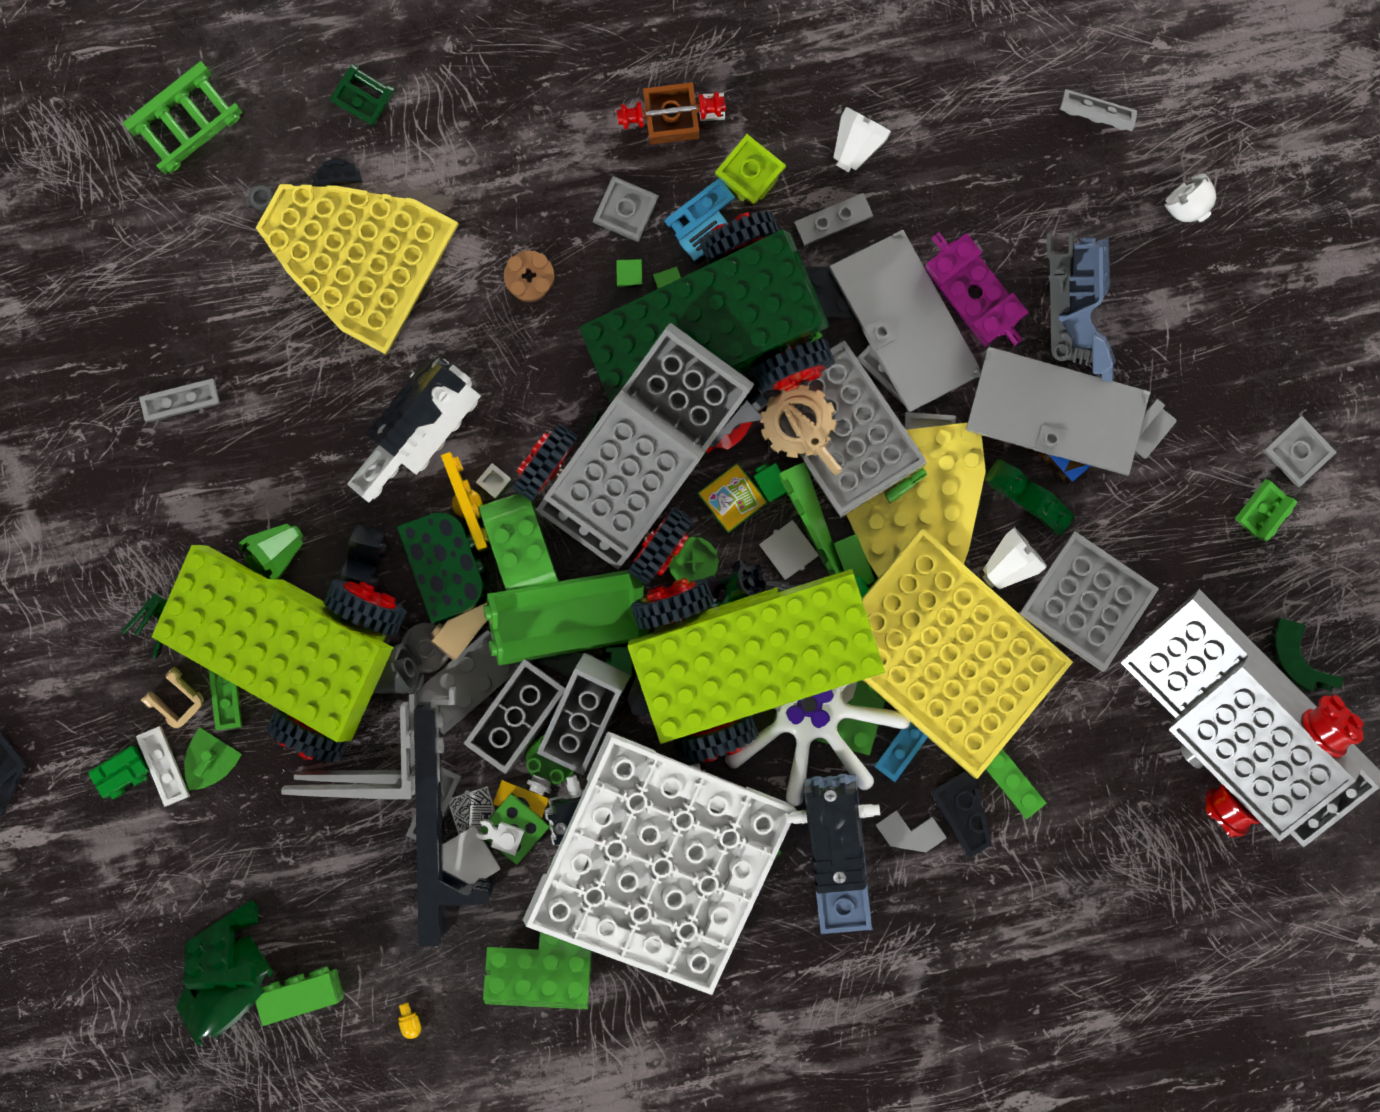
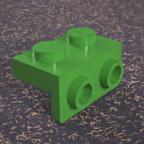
[1235,479,1297,541]

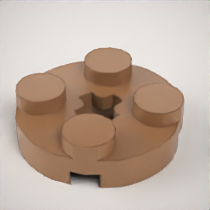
[504,251,555,302]

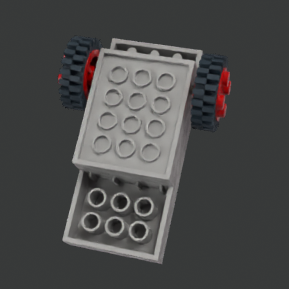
[513,323,754,585]

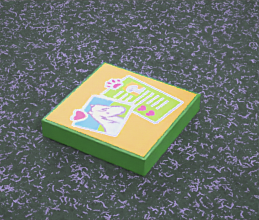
[697,463,768,534]

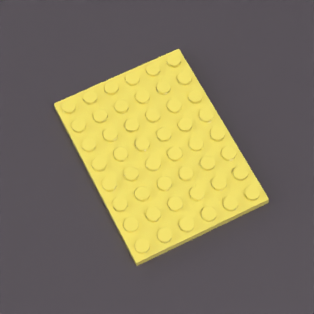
[862,528,1073,779]

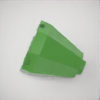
[238,524,303,579]

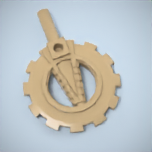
[760,385,842,476]

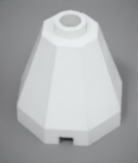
[834,107,891,172]
[982,527,1047,589]

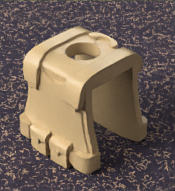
[141,667,204,728]

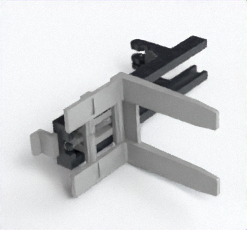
[281,686,495,946]

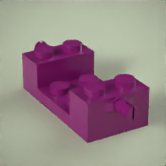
[925,232,1029,347]

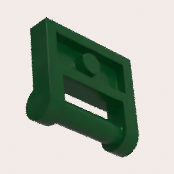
[329,63,396,127]

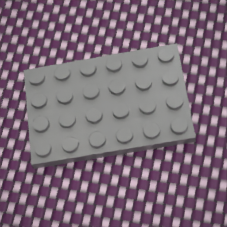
[763,340,927,517]

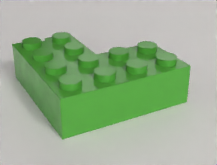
[483,932,592,1010]

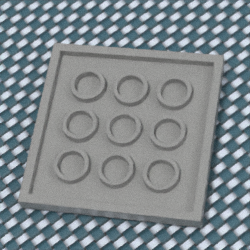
[1019,531,1159,672]

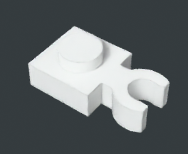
[476,819,525,856]

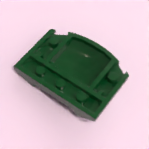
[176,936,273,1045]

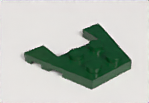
[183,900,259,989]

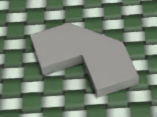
[876,810,946,853]

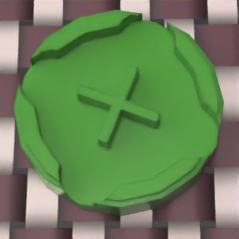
[669,537,719,582]

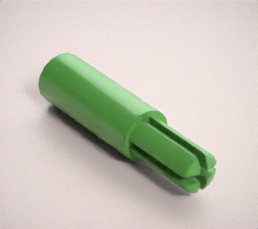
[884,468,927,503]

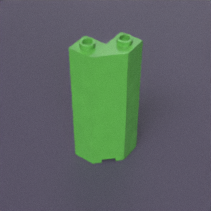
[483,570,649,666]

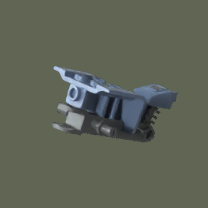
[1047,232,1116,381]

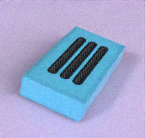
[679,211,728,262]

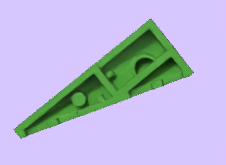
[778,462,842,576]

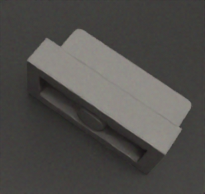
[1135,399,1176,459]

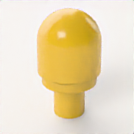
[398,1002,421,1039]

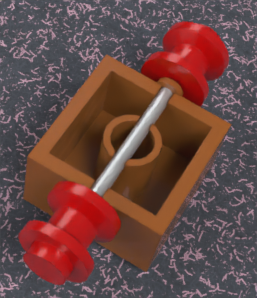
[616,82,726,145]

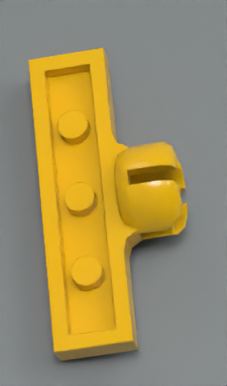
[441,452,490,552]

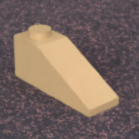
[429,601,487,660]

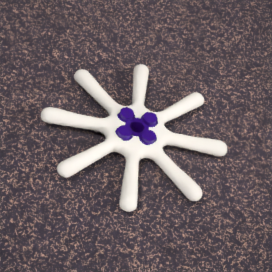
[725,684,910,806]

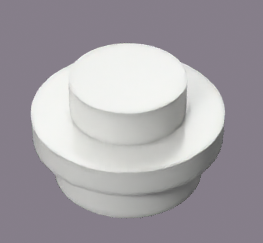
[527,775,551,796]

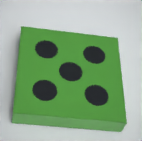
[479,793,550,865]

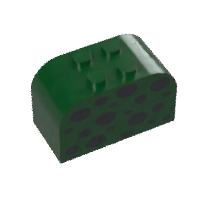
[397,513,487,625]

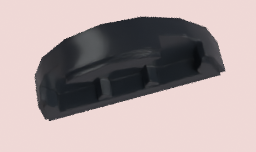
[312,159,363,187]

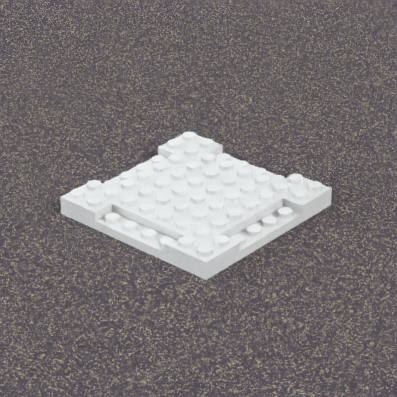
[523,732,797,995]

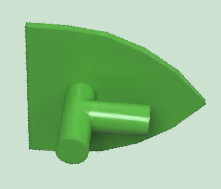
[184,727,242,790]

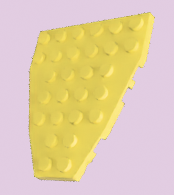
[256,184,459,355]
[846,423,986,578]

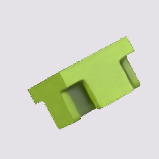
[715,134,786,206]

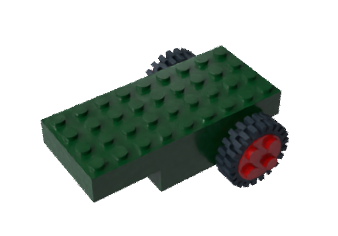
[579,211,835,404]

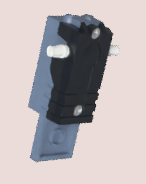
[786,774,880,934]

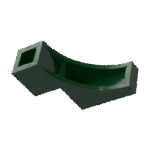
[984,458,1075,536]

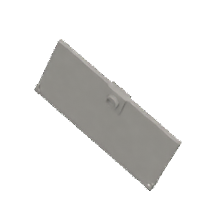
[828,230,982,413]
[966,346,1150,476]

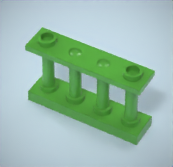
[123,61,243,174]

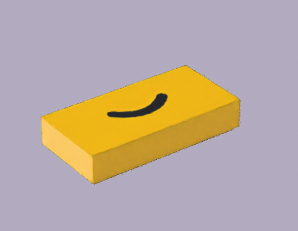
[493,780,549,818]

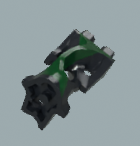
[700,560,766,612]

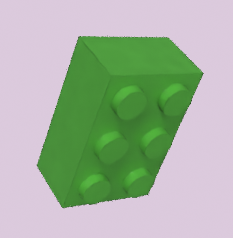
[255,966,345,1026]

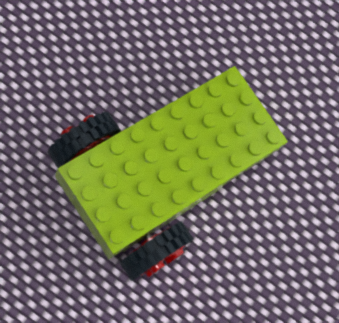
[152,545,406,763]
[628,569,885,763]

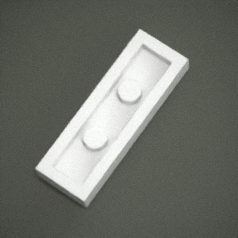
[136,726,190,807]

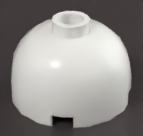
[1164,174,1216,222]

